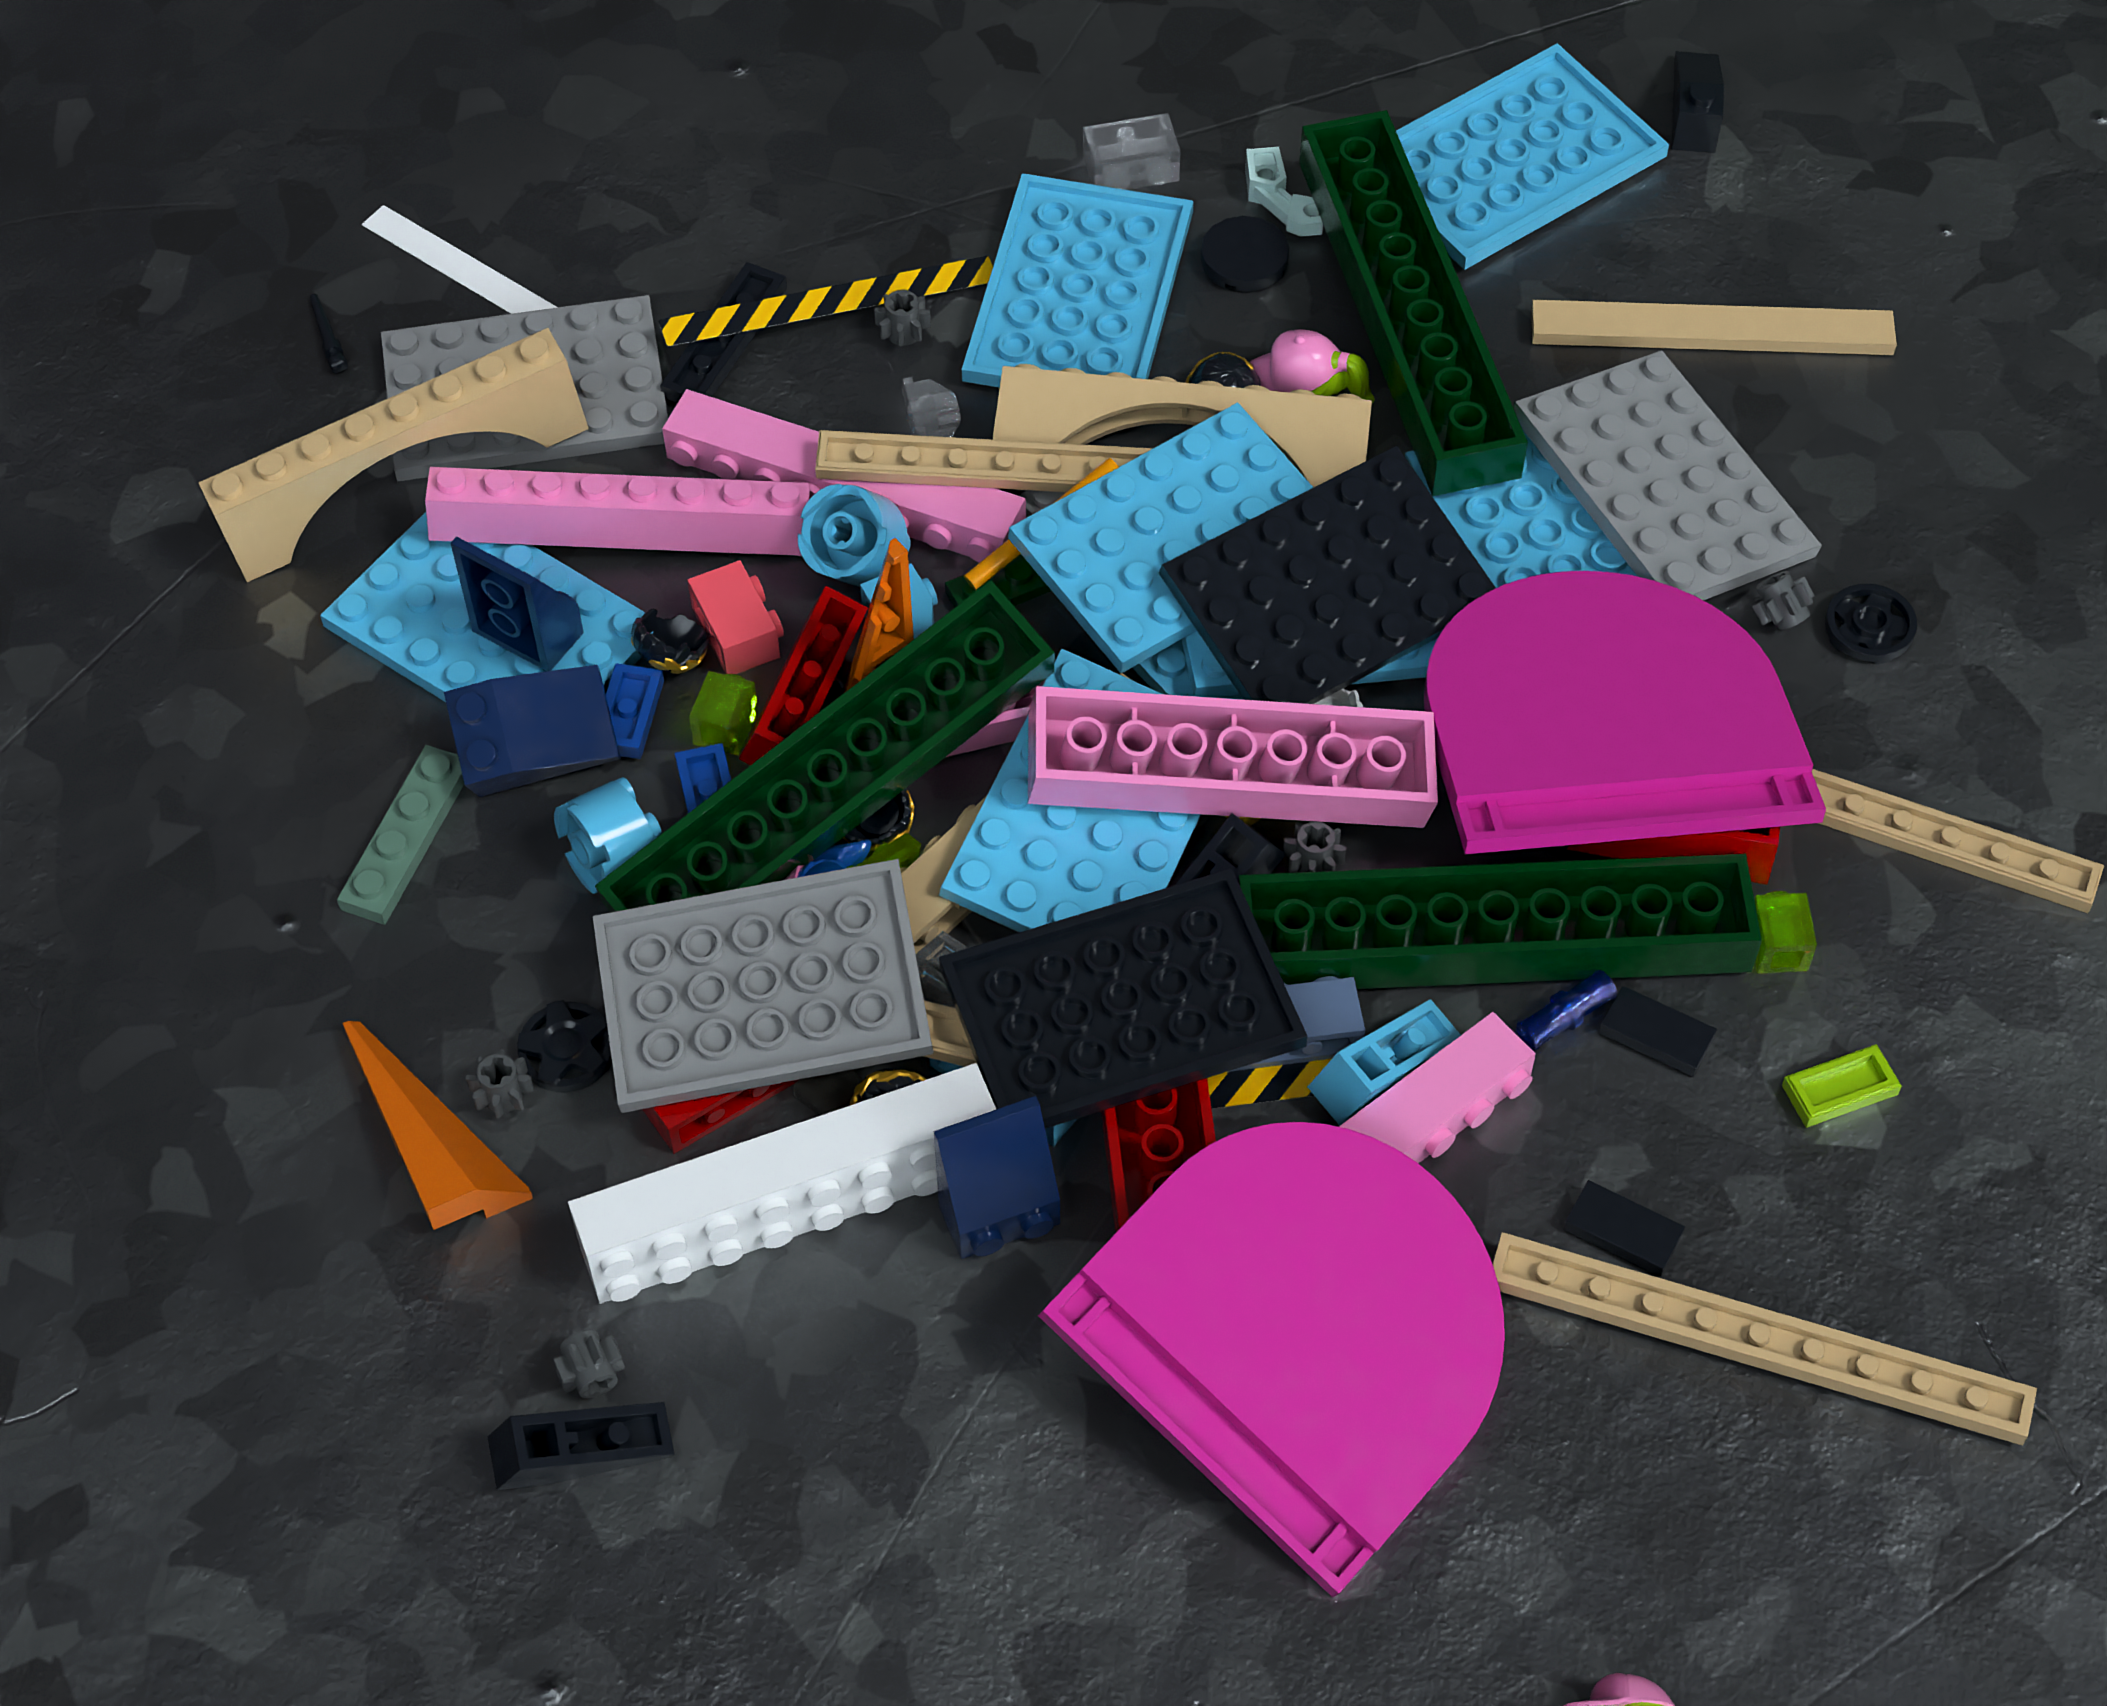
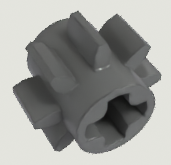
[874,290,931,346]
[1752,571,1814,630]
[1283,821,1347,873]
[466,1049,534,1118]
[553,1330,625,1399]

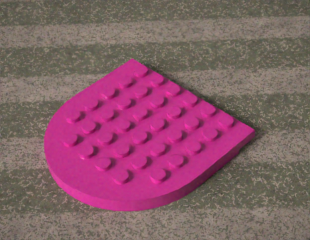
[1424,571,1826,854]
[1038,1122,1505,1598]

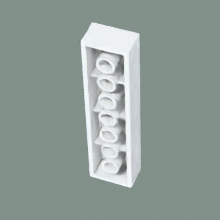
[568,1063,996,1304]

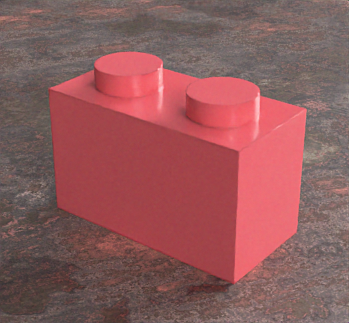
[687,560,784,677]

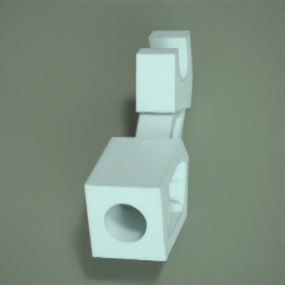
[1245,147,1323,236]

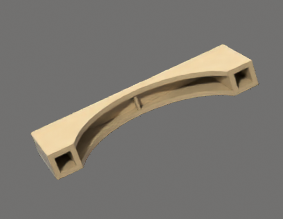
[198,328,589,582]
[992,364,1372,487]

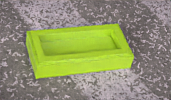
[1782,1044,1902,1128]

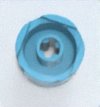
[798,484,911,587]
[554,777,662,894]

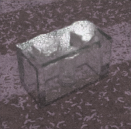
[1083,113,1180,190]

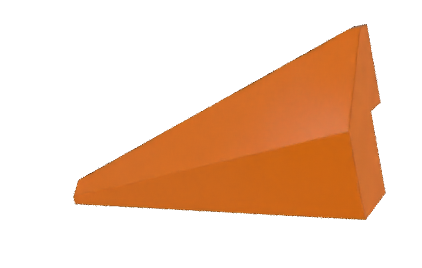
[843,538,914,694]
[342,1021,533,1230]

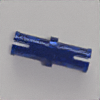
[1516,970,1618,1051]

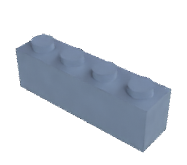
[1227,976,1365,1072]

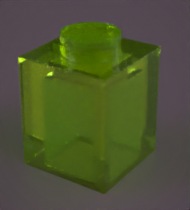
[689,671,758,756]
[1755,891,1817,974]

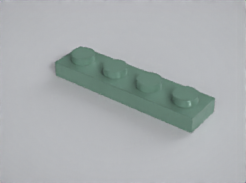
[337,745,464,925]

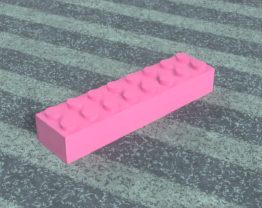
[1028,686,1438,828]

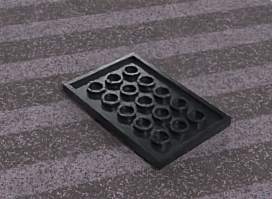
[1159,446,1496,704]
[939,868,1308,1129]

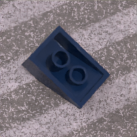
[450,536,584,671]
[444,665,621,797]
[934,1096,1060,1259]

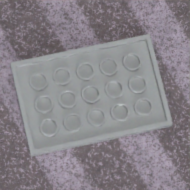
[381,295,668,482]
[1513,350,1822,600]
[593,859,934,1113]

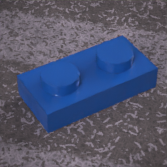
[606,663,664,759]
[675,743,731,813]

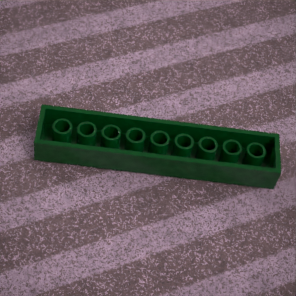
[1299,110,1528,496]
[595,580,1055,912]
[1239,854,1762,989]

